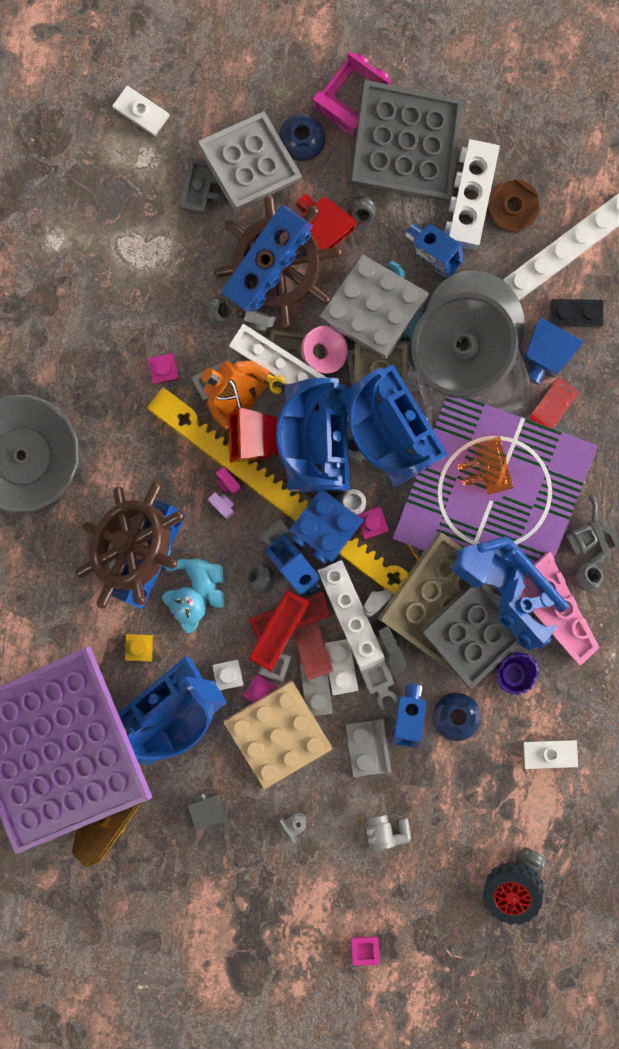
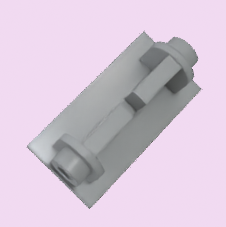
[278,813,306,844]

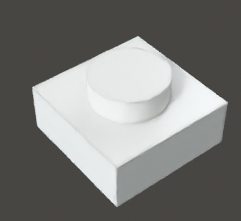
[212,660,244,690]

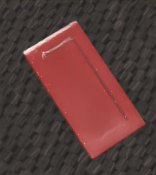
[529,377,579,429]
[293,622,334,680]

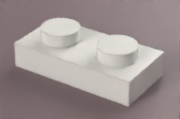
[325,639,359,695]

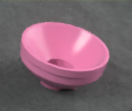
[301,326,348,374]

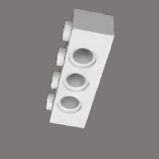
[444,139,500,251]
[318,560,385,671]

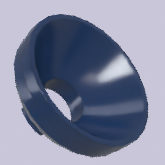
[279,114,325,161]
[433,693,481,741]

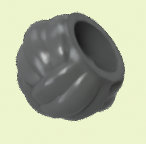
[348,195,376,223]
[203,296,230,325]
[574,563,604,593]
[247,564,275,593]
[516,847,545,874]

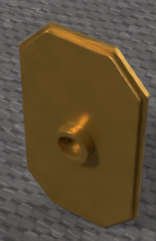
[72,803,141,867]

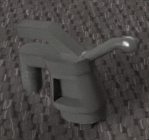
[564,495,619,566]

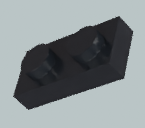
[550,299,603,327]

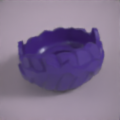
[495,652,539,695]

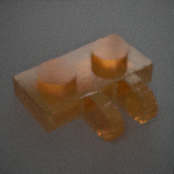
[458,436,514,495]

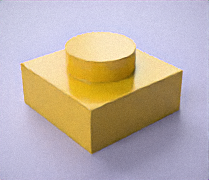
[125,634,153,661]

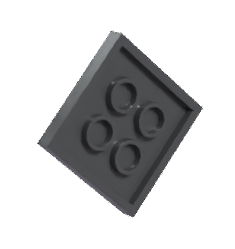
[420,584,519,690]

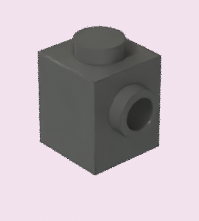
[185,793,228,831]

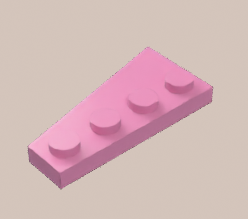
[520,551,599,665]

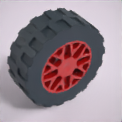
[483,862,544,925]

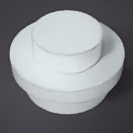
[340,489,366,515]

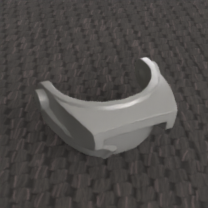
[362,590,393,625]

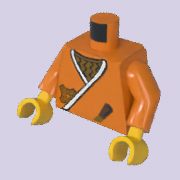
[202,360,286,431]

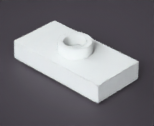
[112,86,170,137]
[523,740,578,769]

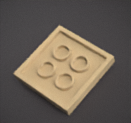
[223,680,333,789]

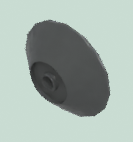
[0,394,79,513]

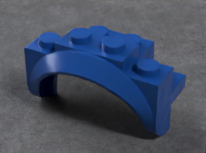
[340,364,448,487]
[276,378,350,492]
[118,657,227,765]

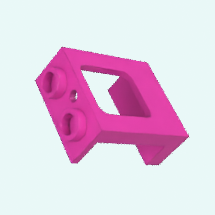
[313,51,391,137]

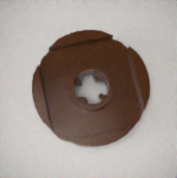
[487,179,540,233]

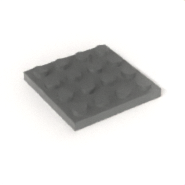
[349,80,463,202]

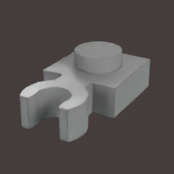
[360,662,398,710]

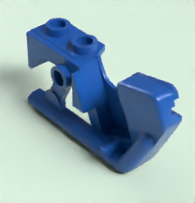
[451,537,569,651]

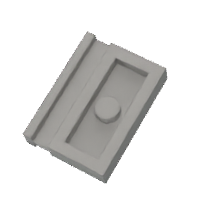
[345,719,391,777]

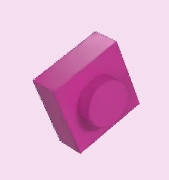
[148,353,179,385]
[216,467,241,496]
[357,506,389,540]
[243,674,278,703]
[351,936,380,966]

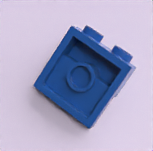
[289,490,364,563]

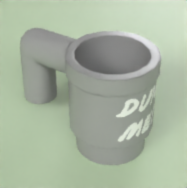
[366,815,411,851]

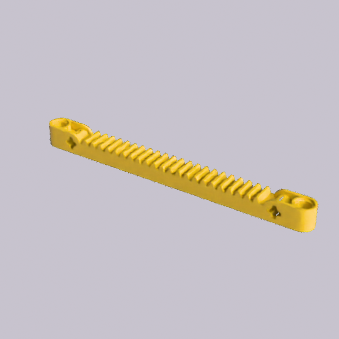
[147,387,409,595]

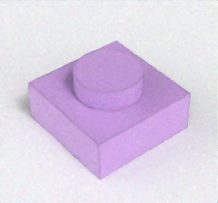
[208,492,234,520]

